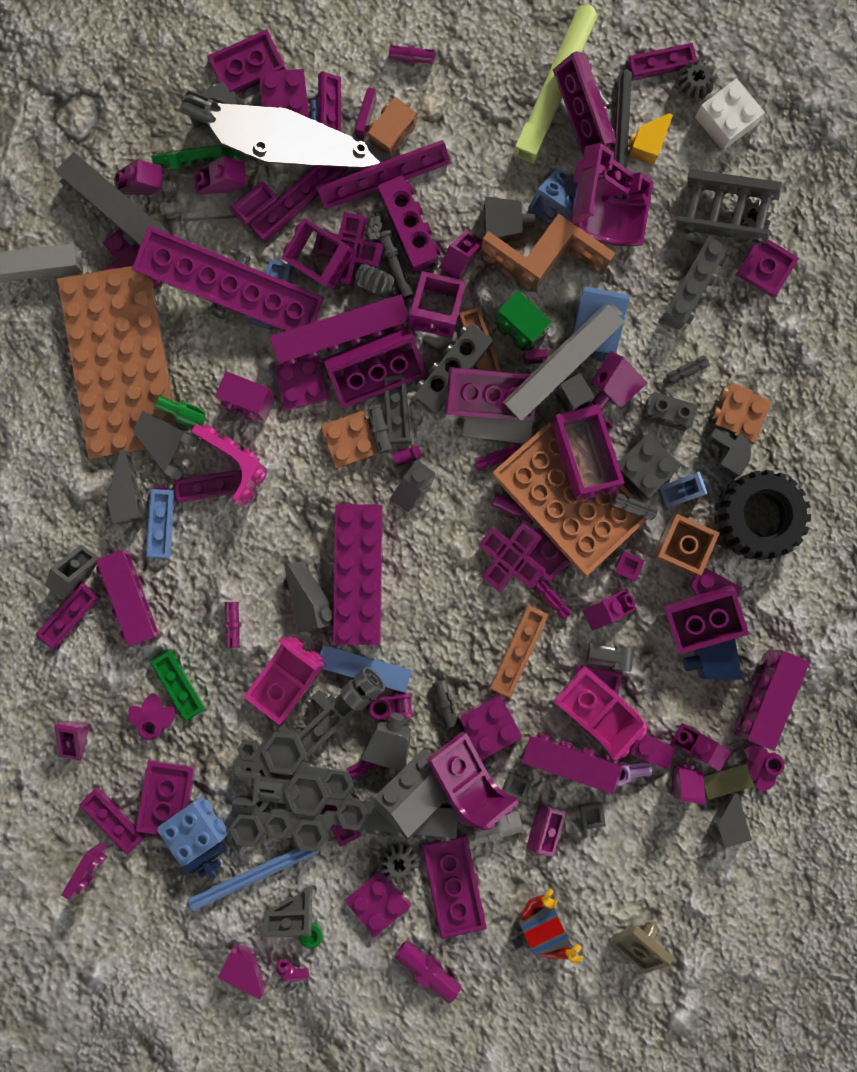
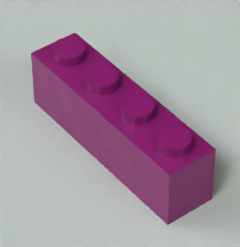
[96,549,160,647]
[522,732,624,794]

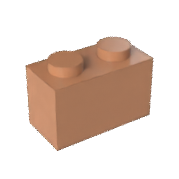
[368,98,417,156]

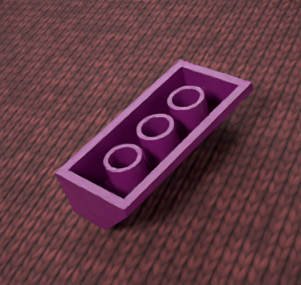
[553,51,617,156]
[323,326,427,409]

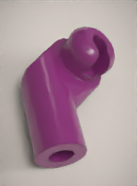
[276,959,309,982]

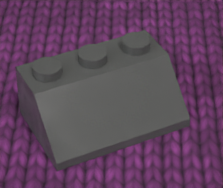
[374,749,448,840]

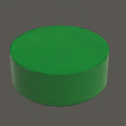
[299,922,323,949]

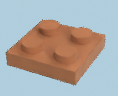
[321,411,379,469]

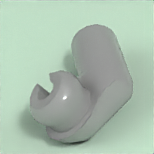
[422,332,457,350]

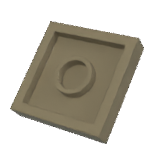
[609,921,674,973]

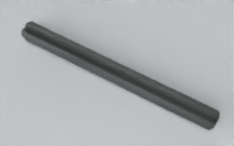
[614,69,632,200]

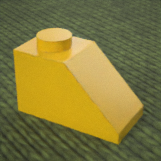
[628,113,673,165]

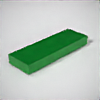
[150,650,207,722]

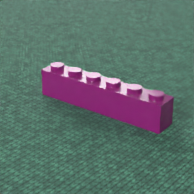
[269,294,409,366]

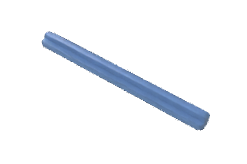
[188,847,319,910]

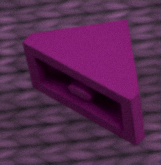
[54,720,90,761]

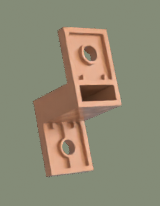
[481,213,615,292]

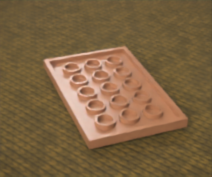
[491,421,647,577]

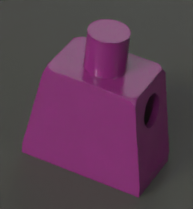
[592,351,647,410]

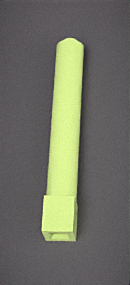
[514,4,598,164]

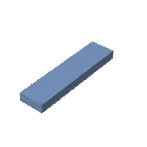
[320,645,412,693]

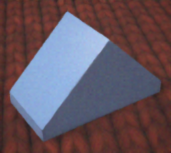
[660,472,707,508]

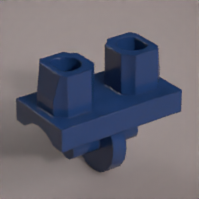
[181,843,227,879]

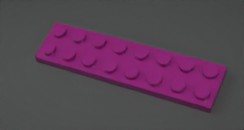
[132,225,324,332]

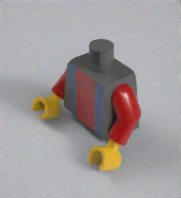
[510,889,584,964]

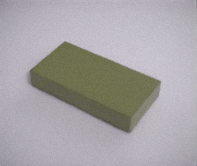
[703,762,754,800]

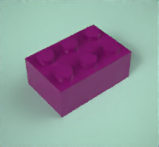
[664,585,749,654]

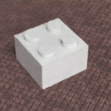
[695,78,765,151]

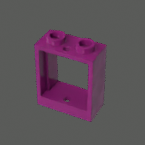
[281,218,356,290]
[408,271,466,338]

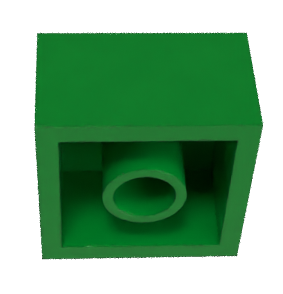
[496,290,551,351]

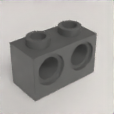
[555,373,594,412]
[642,392,698,432]

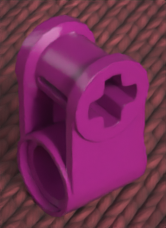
[370,693,415,720]

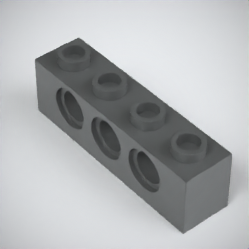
[414,323,493,415]

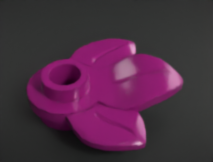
[128,693,176,740]
[743,745,785,792]

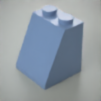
[571,286,630,362]

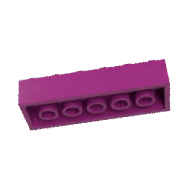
[333,504,383,645]

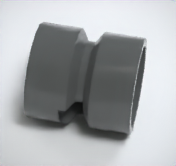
[340,667,385,712]

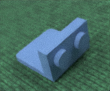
[157,796,228,866]

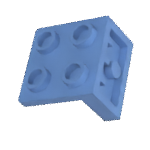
[528,169,577,224]

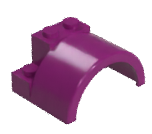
[571,143,653,246]

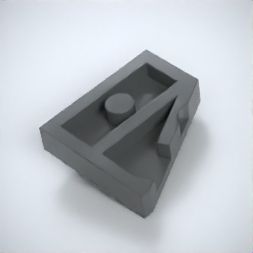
[263,887,313,938]

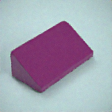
[527,803,567,857]

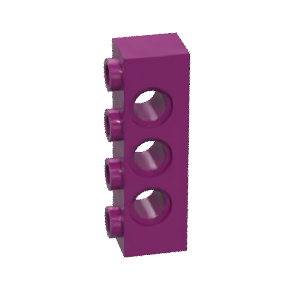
[378,175,441,274]

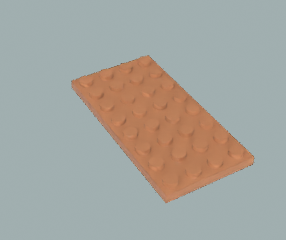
[57,266,181,459]

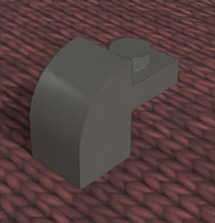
[705,428,751,479]

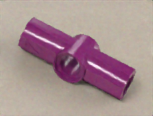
[394,939,462,1004]

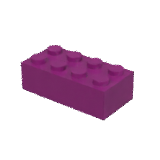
[734,649,810,751]

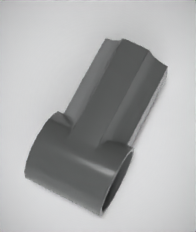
[586,643,635,672]

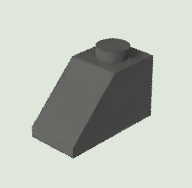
[390,460,436,513]
[45,545,99,599]
[711,792,752,848]

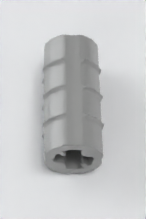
[474,811,524,844]

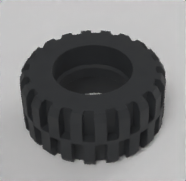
[714,470,811,560]

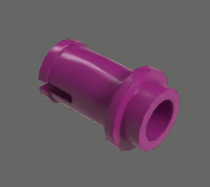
[392,445,423,467]

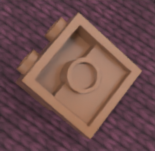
[711,382,772,444]

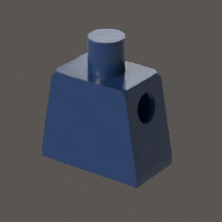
[683,639,742,680]

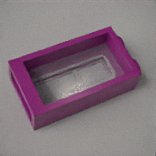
[550,404,624,501]

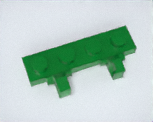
[151,144,241,170]

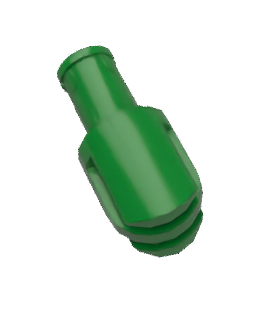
[154,394,206,429]

